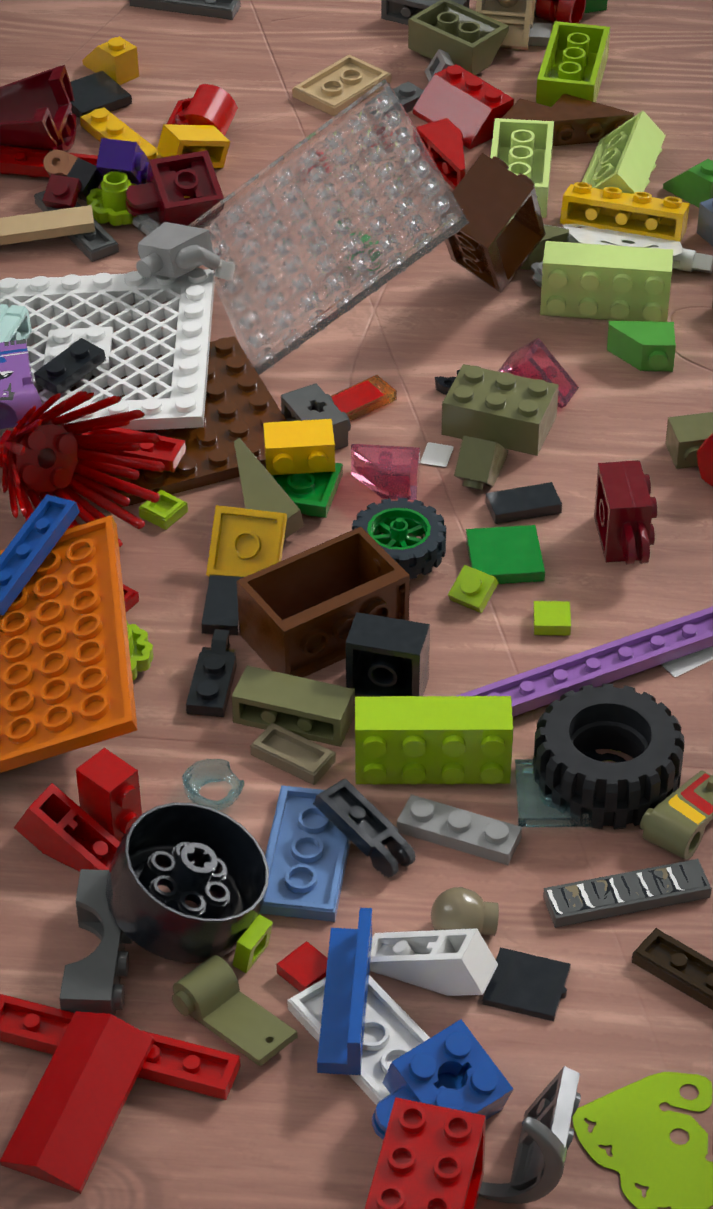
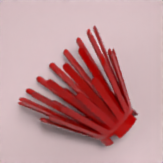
[0,391,165,547]

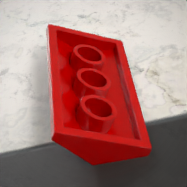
[0,1011,155,1194]

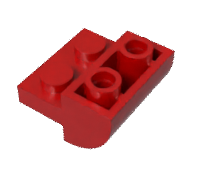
[167,84,238,136]

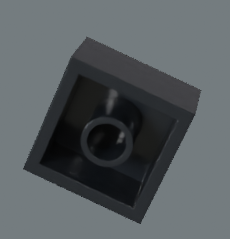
[346,612,430,697]

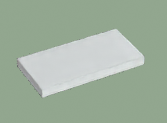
[287,975,430,1105]

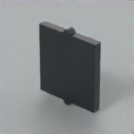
[482,947,571,1021]

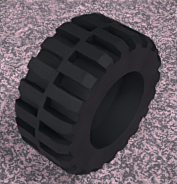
[533,683,685,830]

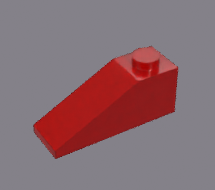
[416,118,466,189]
[14,783,120,872]

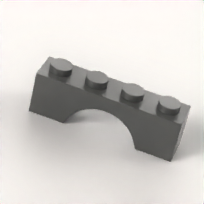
[59,869,133,1016]

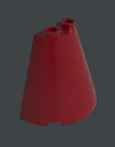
[0,65,76,151]

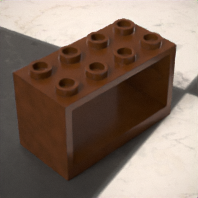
[436,153,546,293]
[237,527,410,678]

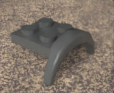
[479,1066,581,1204]

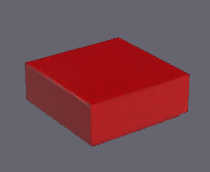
[276,941,328,992]

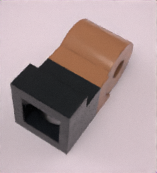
[43,150,103,202]

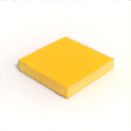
[206,505,287,577]

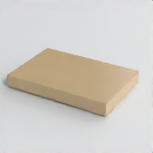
[292,55,391,117]

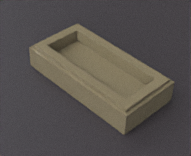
[250,723,336,785]

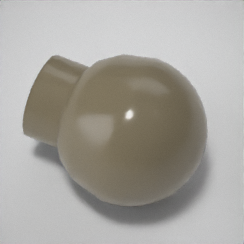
[431,887,499,936]

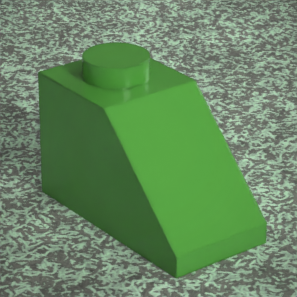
[663,159,713,208]
[607,321,676,372]

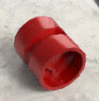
[536,0,586,24]

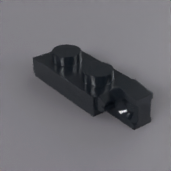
[186,629,237,717]

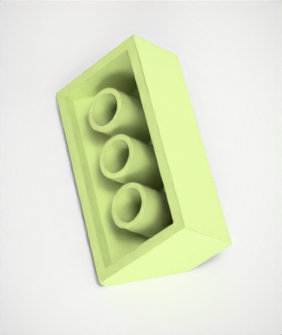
[582,111,666,194]

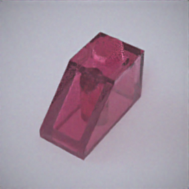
[498,338,579,408]
[351,444,420,500]

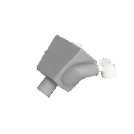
[136,222,235,280]

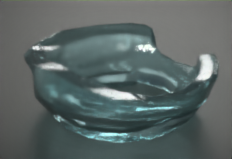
[182,759,244,810]

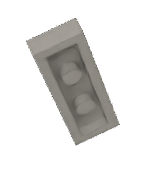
[397,794,522,865]

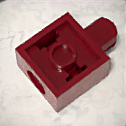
[125,150,224,226]
[594,460,657,565]

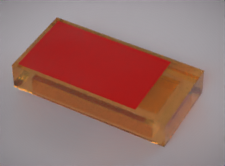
[331,375,397,421]

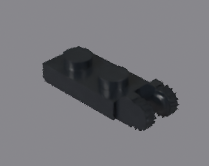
[313,779,416,878]

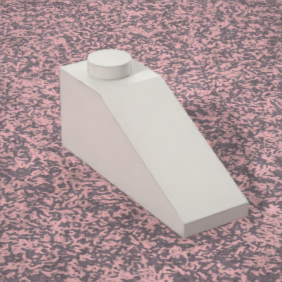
[370,928,498,996]

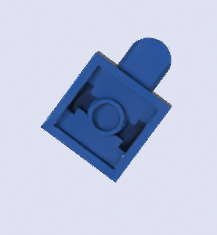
[372,1019,513,1140]

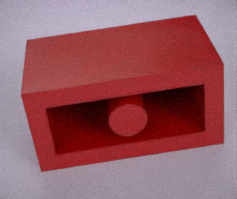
[76,747,142,842]

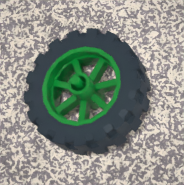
[352,498,447,579]

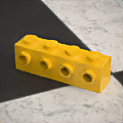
[560,182,690,242]

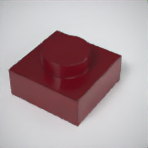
[42,174,82,209]

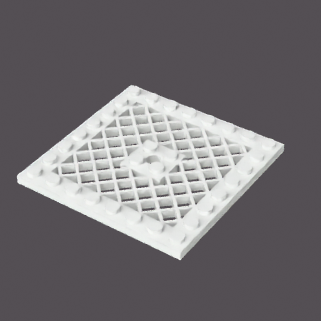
[0,268,215,437]

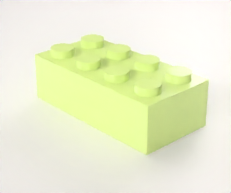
[490,118,554,218]
[540,241,673,322]

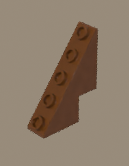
[501,94,634,146]

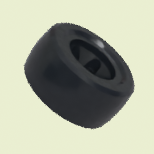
[106,803,269,963]

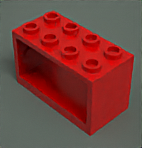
[365,1097,486,1209]

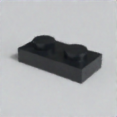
[34,338,106,394]

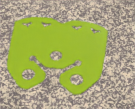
[572,1072,713,1209]

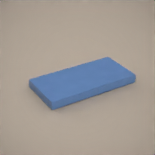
[259,785,351,922]

